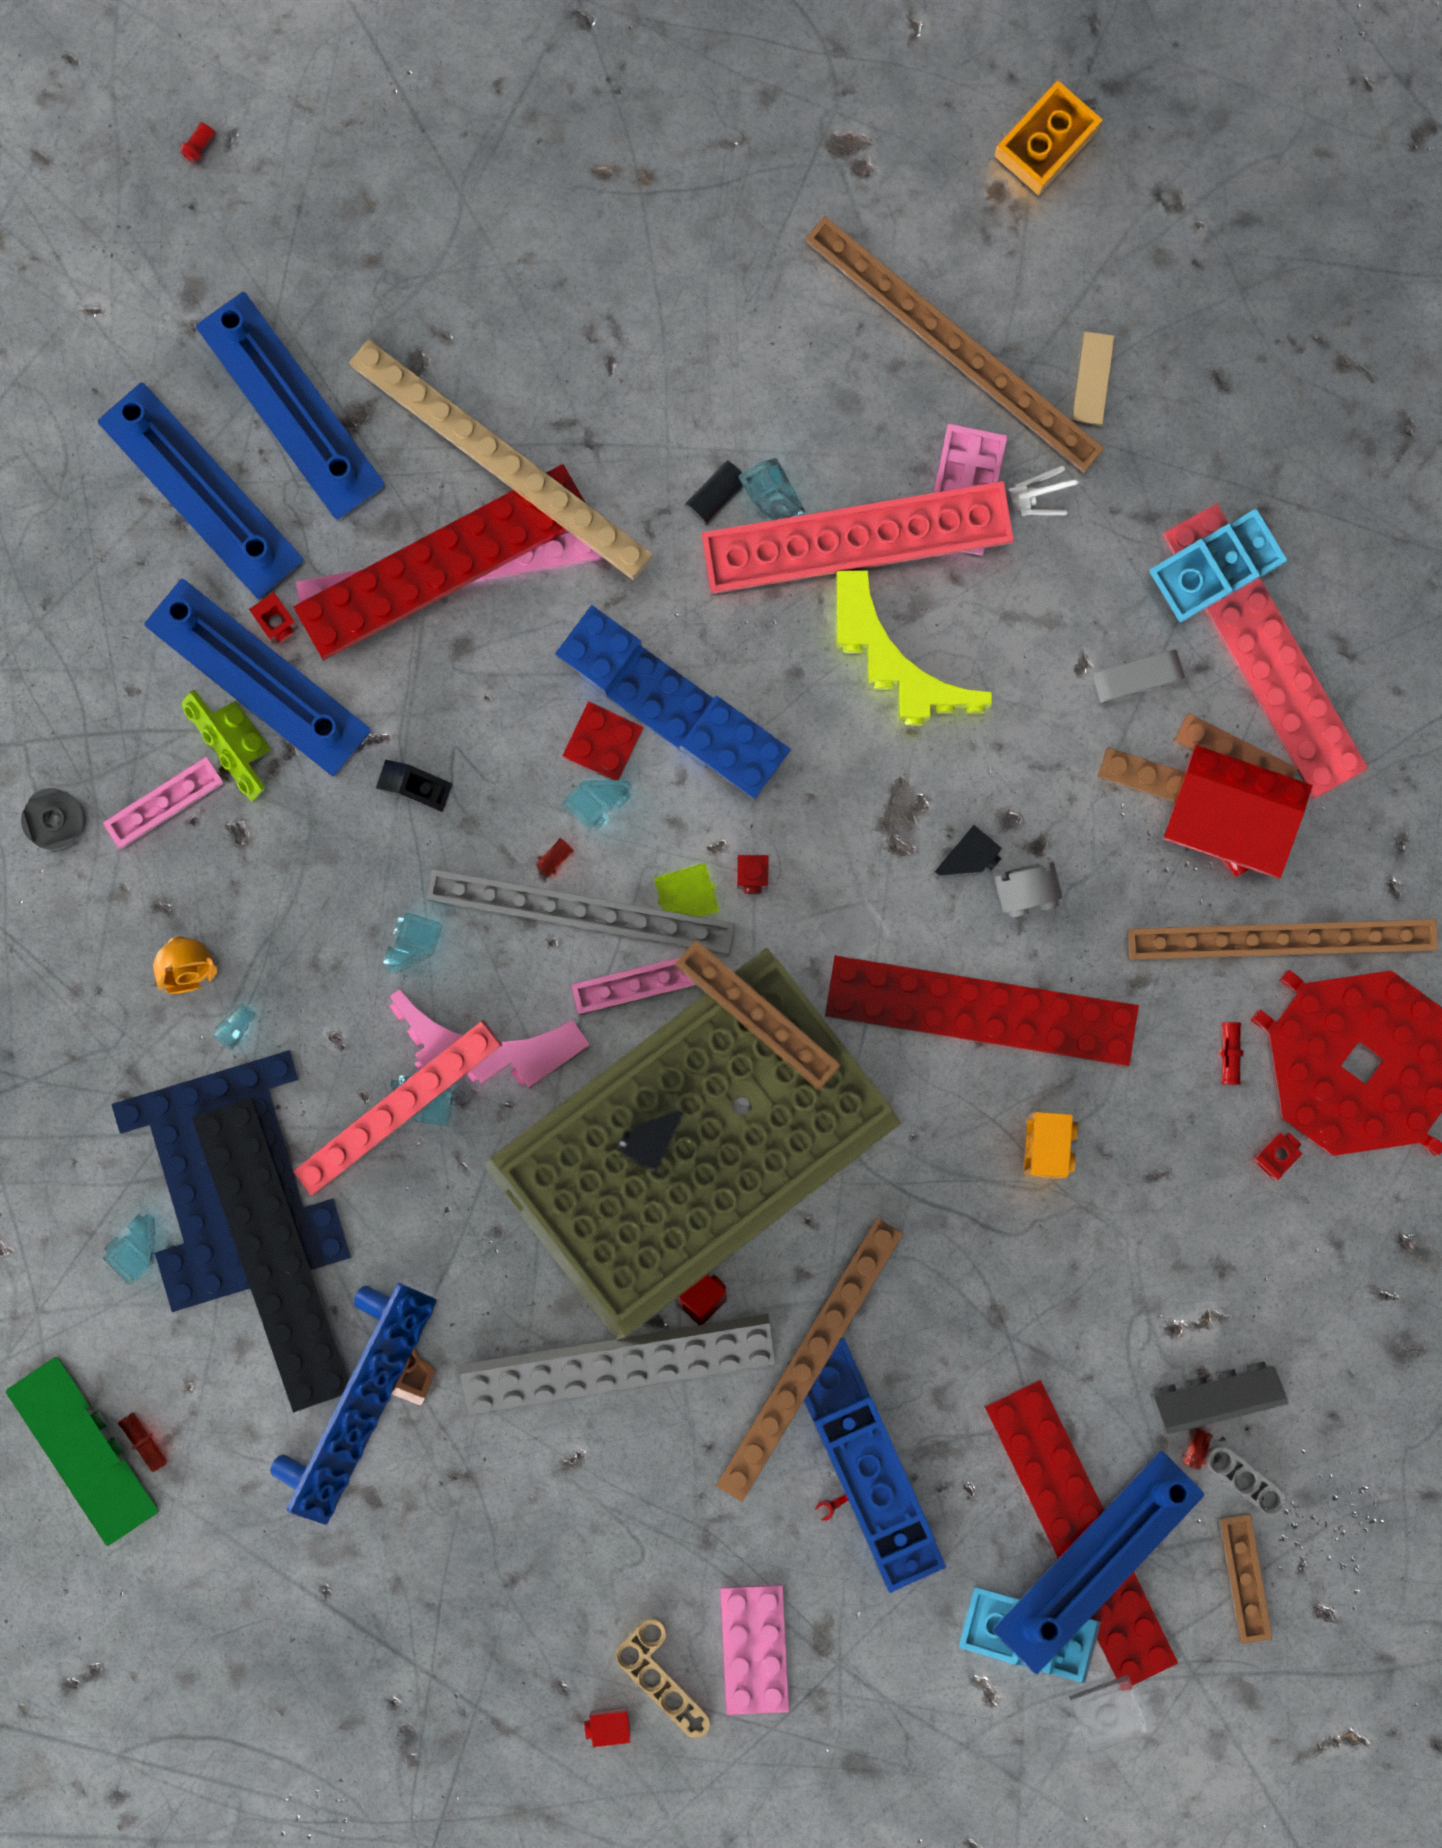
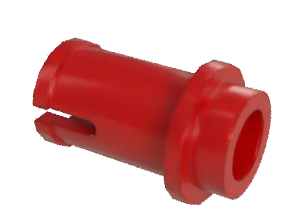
[180,122,216,163]

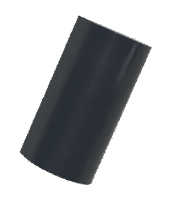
[684,460,749,526]

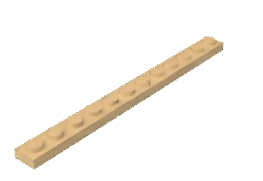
[349,339,653,581]

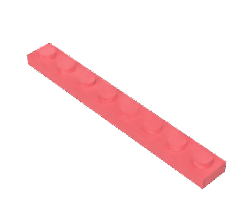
[293,1020,503,1196]

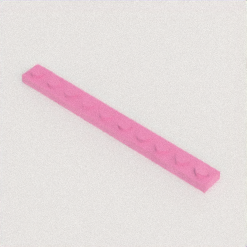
[296,532,602,603]

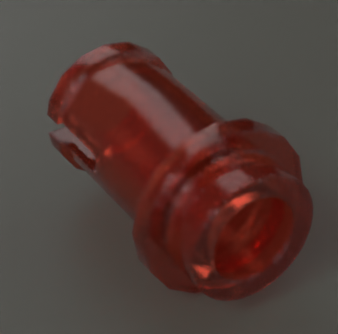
[535,838,574,877]
[1182,1428,1214,1470]

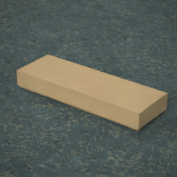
[1072,331,1114,427]

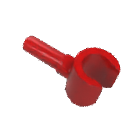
[815,1494,849,1521]

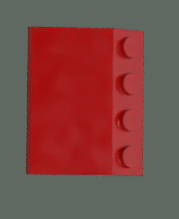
[1163,745,1313,879]

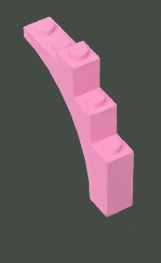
[389,989,591,1089]

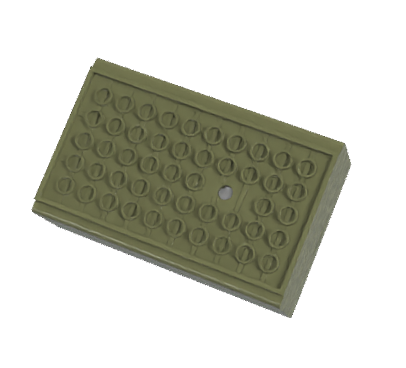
[484,948,901,1339]

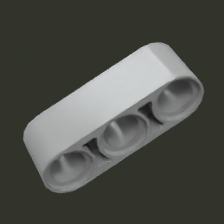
[1092,650,1185,704]
[1204,1445,1285,1515]

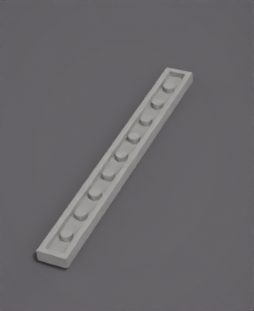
[426,869,735,955]

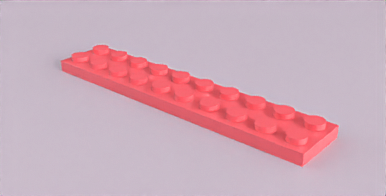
[701,481,1014,594]
[1163,504,1368,799]

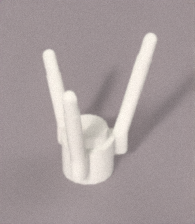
[1008,466,1079,517]

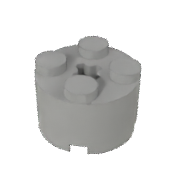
[994,861,1063,918]

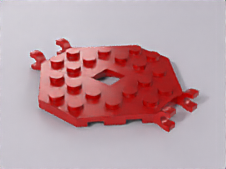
[1250,970,1442,1156]

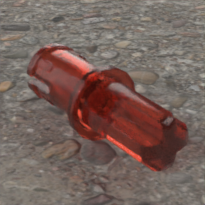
[117,1412,167,1472]

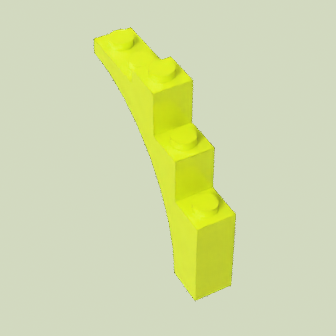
[836,571,992,726]

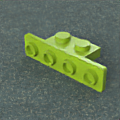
[181,690,271,801]

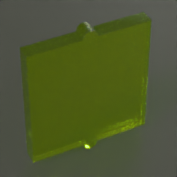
[654,863,719,917]

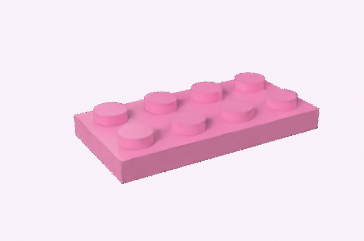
[933,424,1007,556]
[720,1585,789,1715]

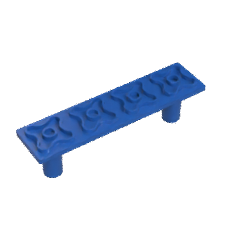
[196,292,385,520]
[98,382,304,600]
[144,579,371,776]
[271,1283,437,1525]
[992,1451,1205,1674]

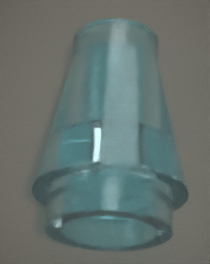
[213,1003,256,1050]

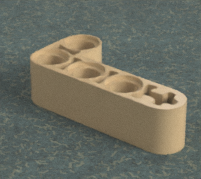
[616,1617,710,1738]

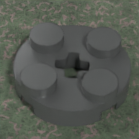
[21,788,84,851]

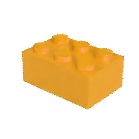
[994,80,1103,196]
[1023,1112,1078,1180]

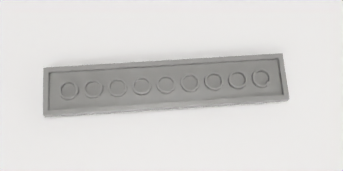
[458,1314,775,1415]

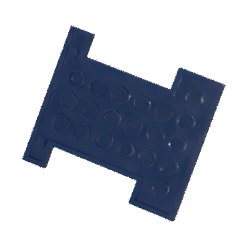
[111,1050,352,1312]

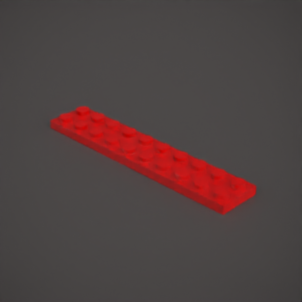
[293,464,586,661]
[824,955,1139,1066]
[984,1380,1178,1691]

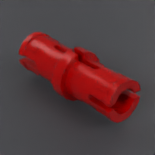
[1219,1022,1244,1085]

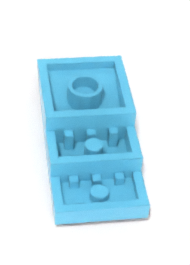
[1149,508,1288,623]
[959,1587,1101,1683]

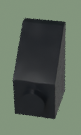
[376,759,452,812]
[933,825,1002,879]
[617,1110,684,1173]

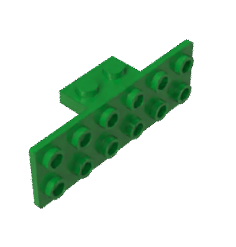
[6,1357,159,1546]

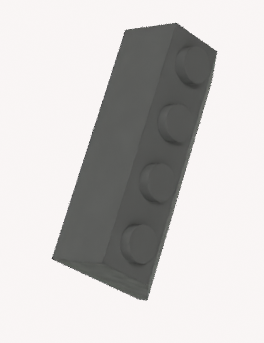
[1150,1361,1289,1434]

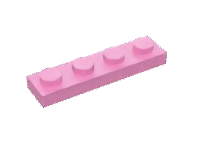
[103,756,224,850]
[571,958,698,1015]

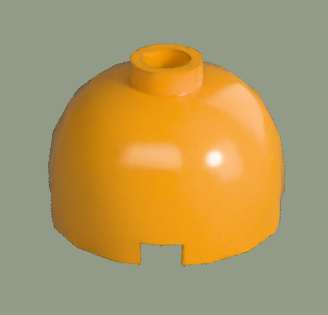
[153,936,217,994]

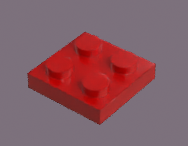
[562,701,644,783]

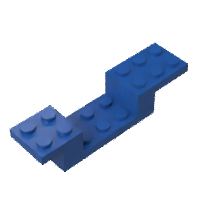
[555,604,791,800]
[787,1338,947,1593]

